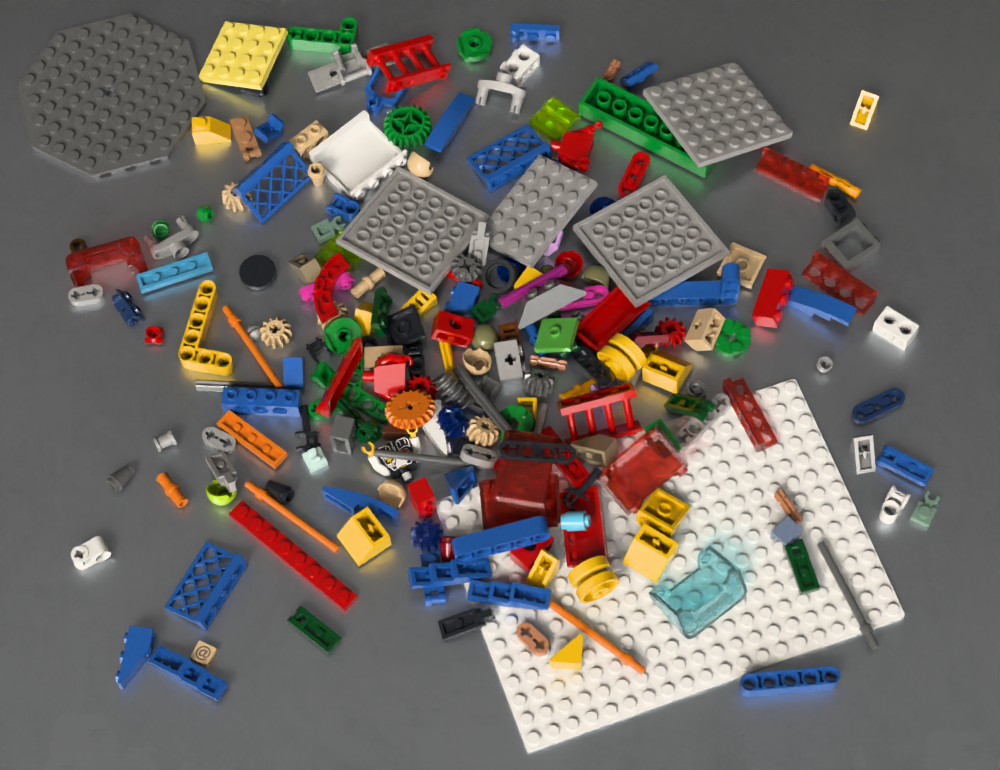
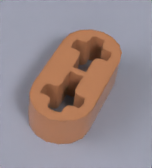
[516,622,549,657]

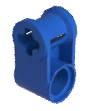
[325,193,360,223]

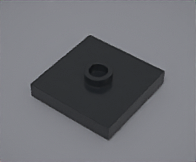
[386,304,427,347]

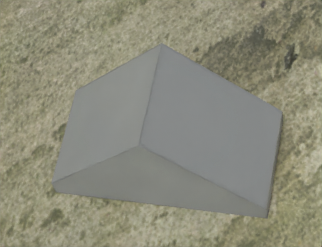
[850,434,876,474]

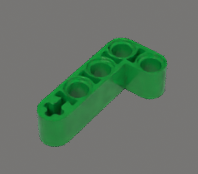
[286,17,358,55]

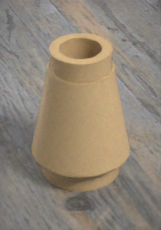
[307,162,326,187]

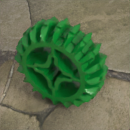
[383,103,432,150]

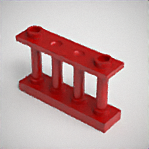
[366,34,451,93]
[556,382,643,445]

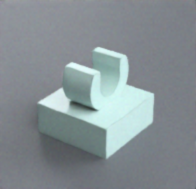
[302,446,328,473]

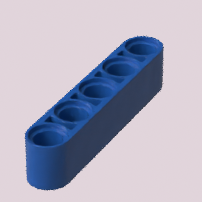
[451,516,550,563]
[739,666,840,697]

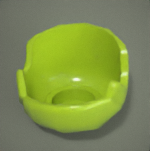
[206,479,237,506]

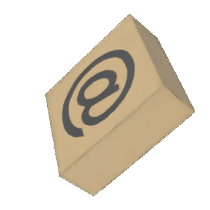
[189,640,218,668]

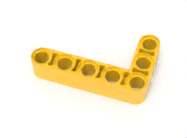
[178,280,235,376]

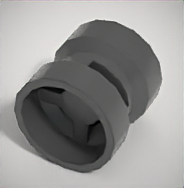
[687,379,707,399]

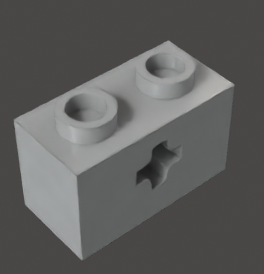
[494,339,526,383]

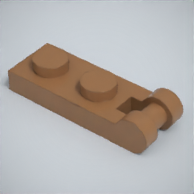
[229,115,262,162]

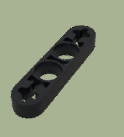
[567,339,613,386]
[498,440,576,464]

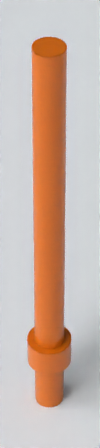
[222,305,284,389]
[244,480,340,553]
[549,598,646,675]

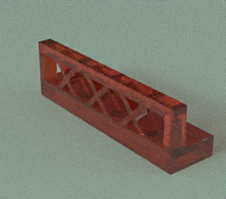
[754,147,830,203]
[801,251,878,317]
[722,378,778,452]

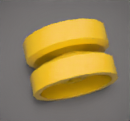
[597,333,647,382]
[568,556,619,604]

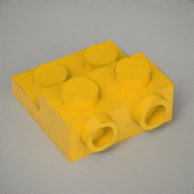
[635,487,691,539]

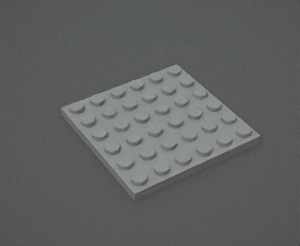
[643,61,793,168]
[336,166,491,295]
[573,175,729,308]

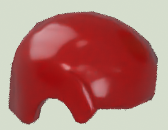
[554,250,583,279]

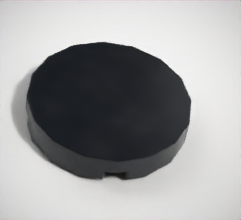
[239,255,277,290]

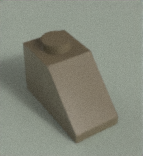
[288,252,322,285]
[571,434,619,467]

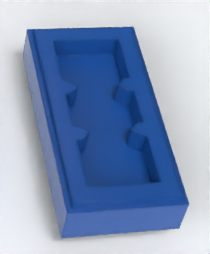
[620,62,659,87]

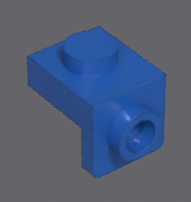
[254,113,285,144]

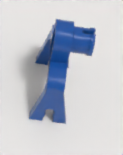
[365,68,409,115]

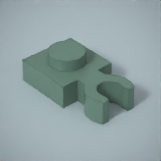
[311,216,346,244]
[910,491,940,528]

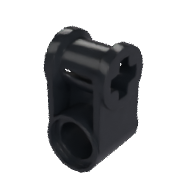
[824,188,856,225]
[403,343,426,380]

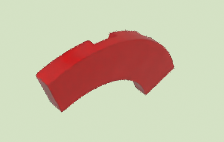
[313,252,350,324]

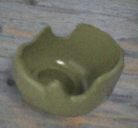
[581,265,610,288]
[470,323,500,351]

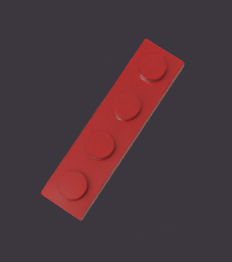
[538,425,590,489]

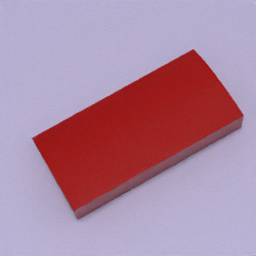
[575,286,651,354]
[316,337,363,418]
[560,486,609,568]

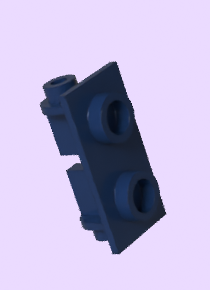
[112,289,145,327]

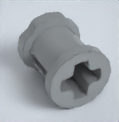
[152,429,177,453]

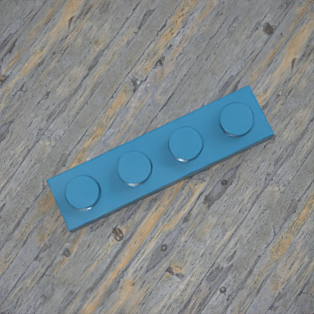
[136,252,213,294]

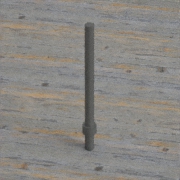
[373,449,488,469]
[817,541,879,649]

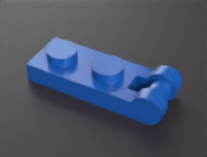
[510,23,560,42]
[875,445,934,488]
[420,551,446,607]

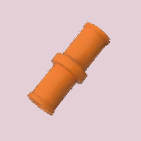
[156,472,188,508]

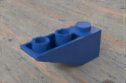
[116,626,157,690]

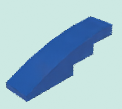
[424,92,476,153]
[788,285,857,326]
[322,487,401,524]
[407,558,492,589]
[467,579,551,610]
[148,645,229,702]

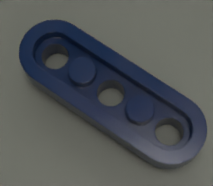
[851,388,905,425]

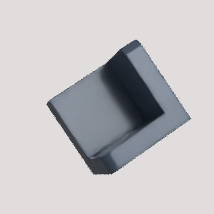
[770,516,802,545]

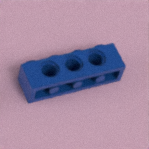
[221,387,302,417]

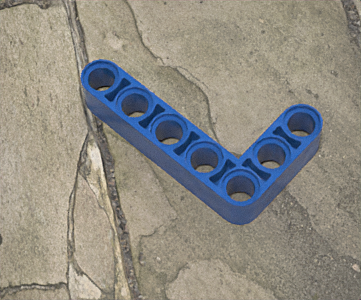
[648,262,740,307]

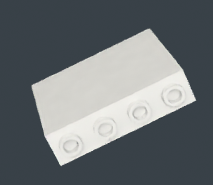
[309,110,408,201]

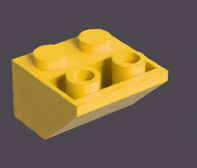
[642,350,694,394]
[336,506,391,566]
[623,523,679,584]

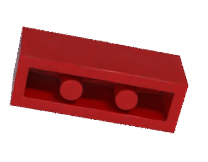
[752,268,794,328]

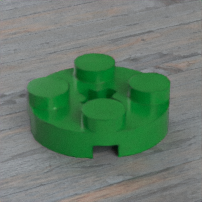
[457,28,492,62]
[323,316,362,355]
[715,319,751,357]
[499,405,535,441]

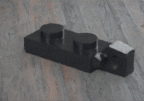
[438,608,495,641]

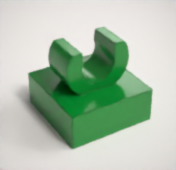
[310,361,335,388]

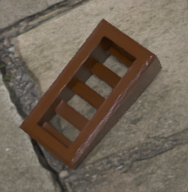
[498,321,525,364]

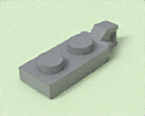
[466,222,490,274]
[205,451,238,492]

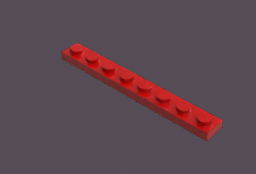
[229,500,358,612]

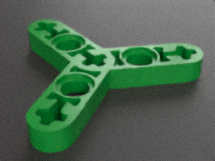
[308,356,389,424]

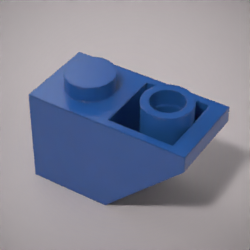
[444,281,480,316]

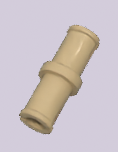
[350,267,386,299]

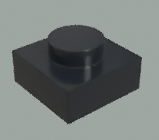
[453,436,475,458]

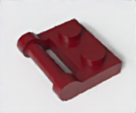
[627,331,669,348]

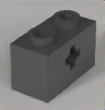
[330,415,357,455]

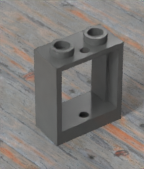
[820,218,881,277]

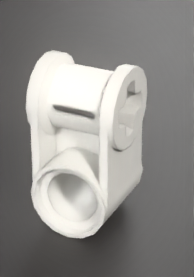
[879,485,911,524]
[71,536,111,570]

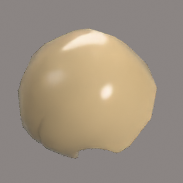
[407,151,434,178]
[462,347,492,375]
[377,479,406,509]

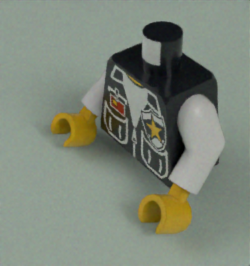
[361,428,422,484]

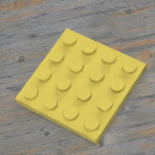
[199,21,288,90]

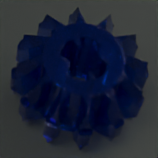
[436,404,469,438]
[410,518,443,552]

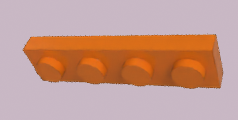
[216,410,288,470]

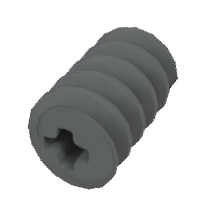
[431,371,472,414]

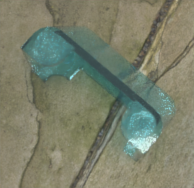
[649,546,747,639]

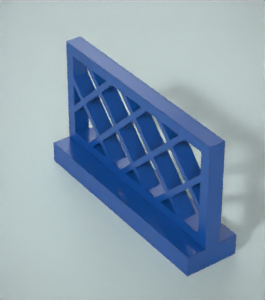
[466,124,552,192]
[231,142,311,223]
[164,542,248,631]

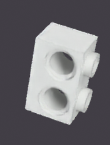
[500,44,540,87]
[872,306,919,351]

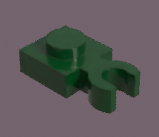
[469,294,501,324]

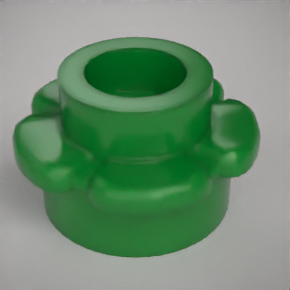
[197,205,214,223]
[151,220,170,237]

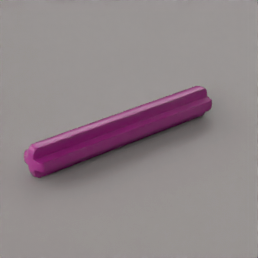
[499,264,568,308]

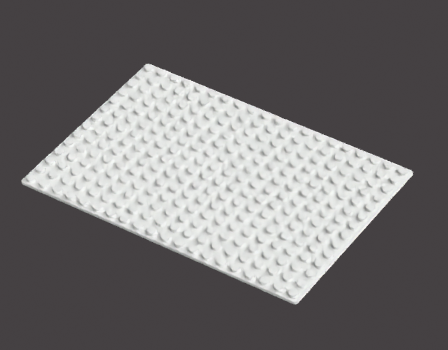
[436,379,905,752]

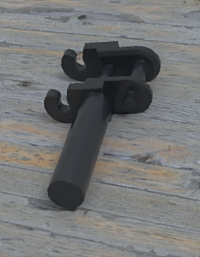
[306,331,347,364]
[295,405,321,452]
[561,467,602,511]

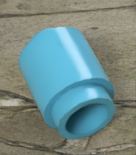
[561,511,591,531]

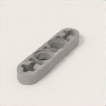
[673,393,730,451]

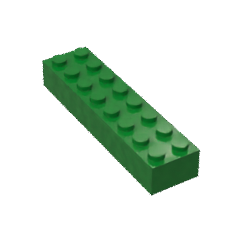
[579,76,715,178]

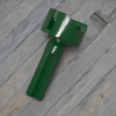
[336,397,382,444]

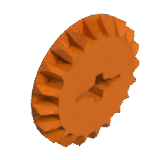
[385,389,436,429]

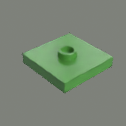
[534,317,579,353]

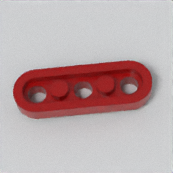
[618,152,650,199]

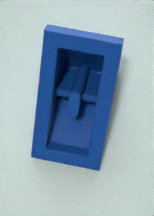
[283,356,305,387]
[444,466,478,505]

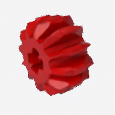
[655,317,686,349]
[405,373,438,400]

